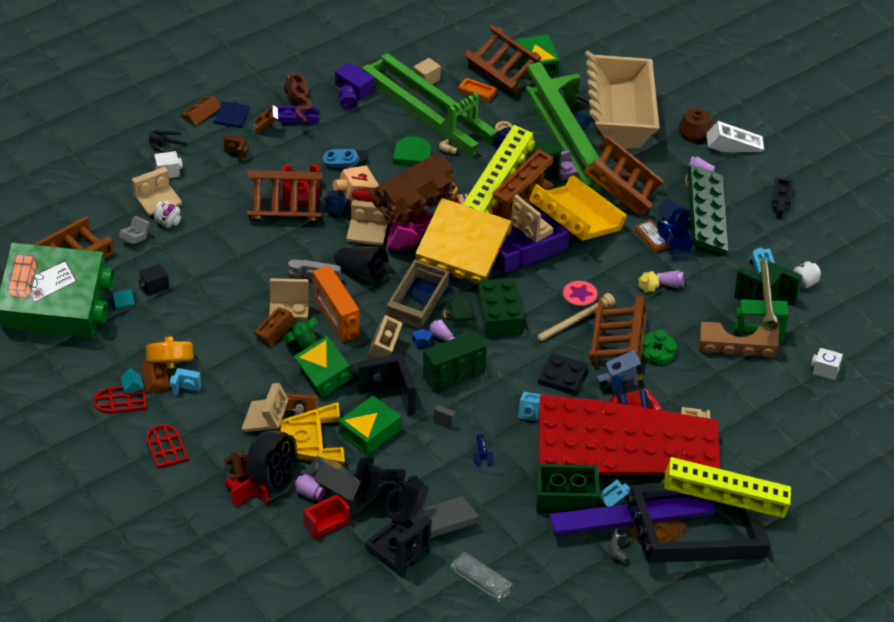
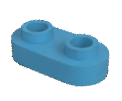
[323,149,359,168]

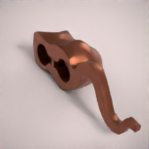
[283,73,313,123]

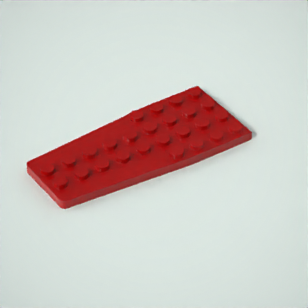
[539,395,720,476]

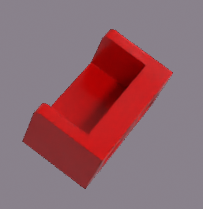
[303,494,350,539]

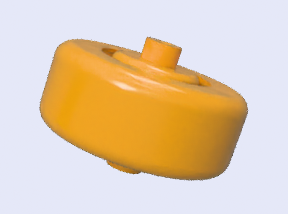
[146,337,194,369]

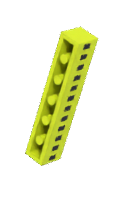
[462,125,535,214]
[664,457,791,518]

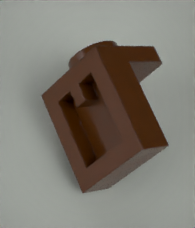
[224,134,249,162]
[224,451,249,480]

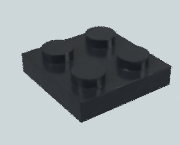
[538,353,588,395]

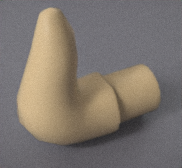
[439,139,458,155]

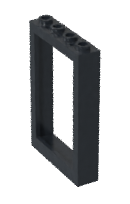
[625,485,771,563]

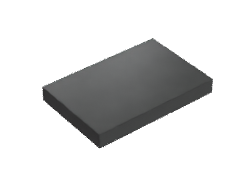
[408,496,480,538]

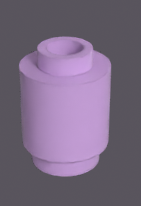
[295,474,327,501]

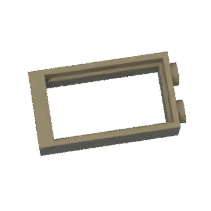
[386,260,449,330]

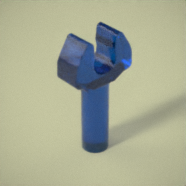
[473,434,493,467]

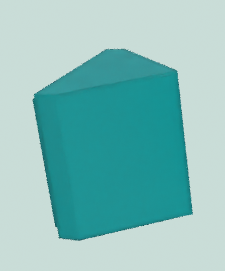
[112,289,134,309]
[121,368,144,394]

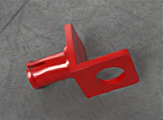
[225,476,269,507]

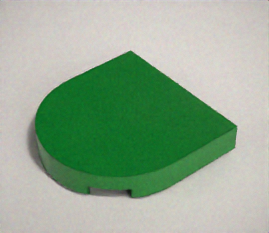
[393,136,431,165]

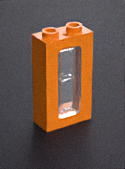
[313,265,360,343]

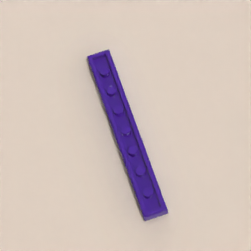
[550,496,715,535]

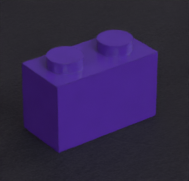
[335,62,374,101]

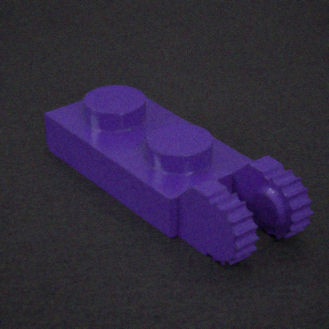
[274,106,320,125]

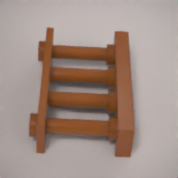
[464,25,544,97]
[584,136,664,217]
[492,149,553,224]
[247,170,323,221]
[33,216,114,259]
[588,296,647,368]

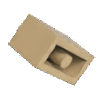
[367,315,403,359]

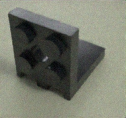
[357,354,416,416]
[365,515,432,575]

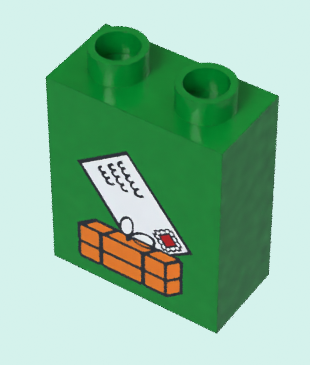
[0,243,115,338]

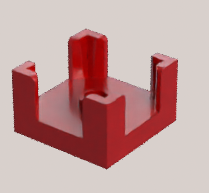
[282,165,320,206]

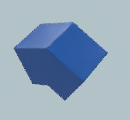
[412,329,434,348]

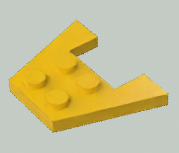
[280,402,345,467]

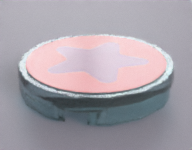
[561,280,599,311]

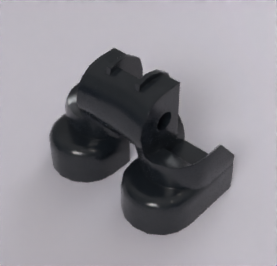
[354,455,429,523]

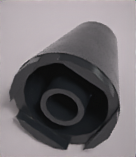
[334,247,389,284]

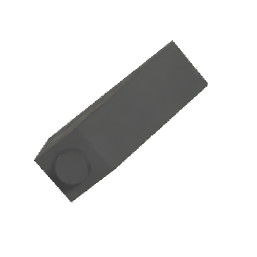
[309,456,360,501]

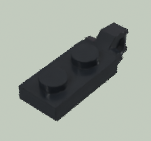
[772,178,793,219]

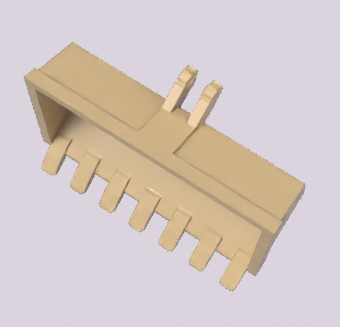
[585,50,659,149]

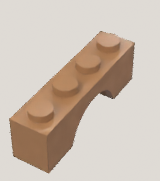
[699,322,779,357]

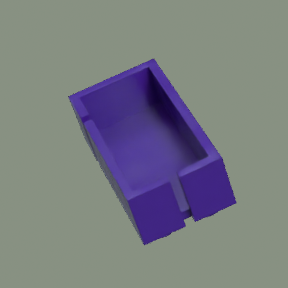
[494,212,569,274]

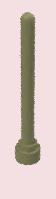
[760,259,779,331]

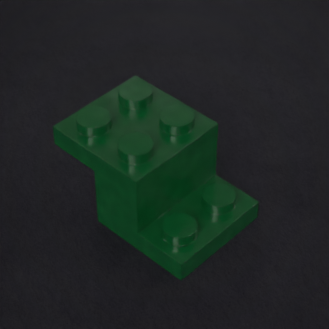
[734,261,803,307]

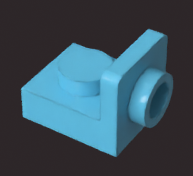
[748,248,775,274]
[170,368,201,395]
[518,392,541,421]
[600,480,630,507]

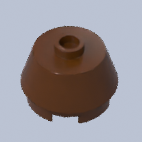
[679,108,714,143]

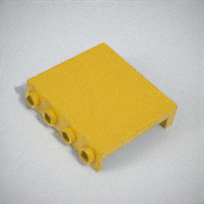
[529,176,627,241]
[416,198,512,284]

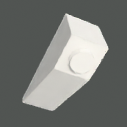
[706,121,764,152]

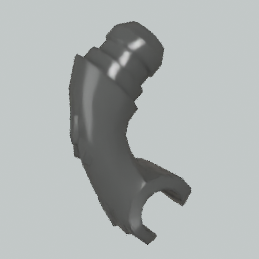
[609,528,628,563]

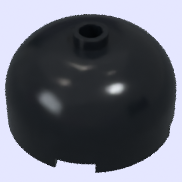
[246,430,298,494]

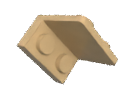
[132,167,182,216]
[511,194,553,243]
[346,200,388,246]
[269,278,309,323]
[242,383,289,432]

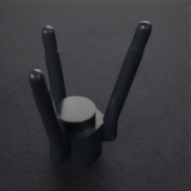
[149,129,187,153]

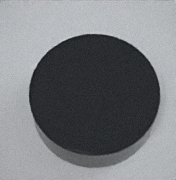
[355,150,368,166]

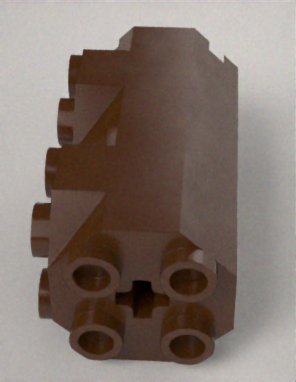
[372,154,457,226]

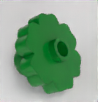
[282,317,319,350]

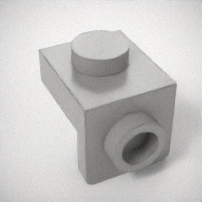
[119,216,150,244]

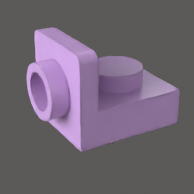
[559,150,577,181]

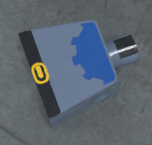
[597,350,644,391]

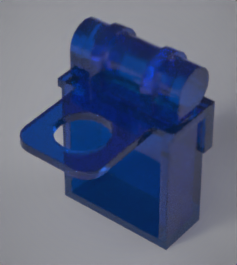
[657,208,694,253]

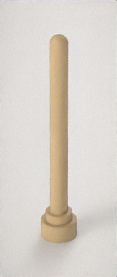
[537,293,616,341]

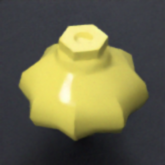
[638,271,660,293]

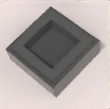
[434,405,455,430]

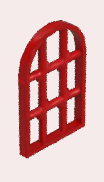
[93,384,147,414]
[147,424,189,469]

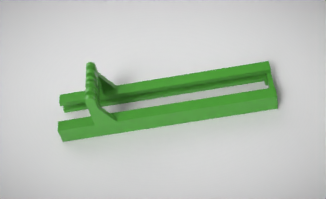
[362,53,498,158]
[526,62,601,192]

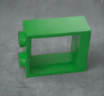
[733,299,788,342]

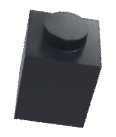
[138,263,169,296]

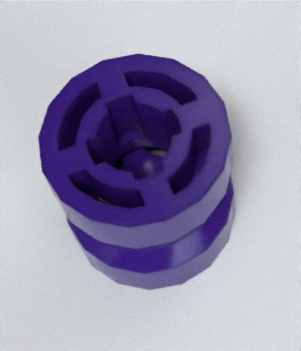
[338,86,357,110]

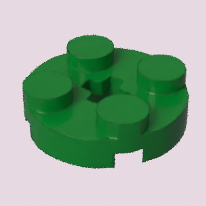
[641,330,677,365]

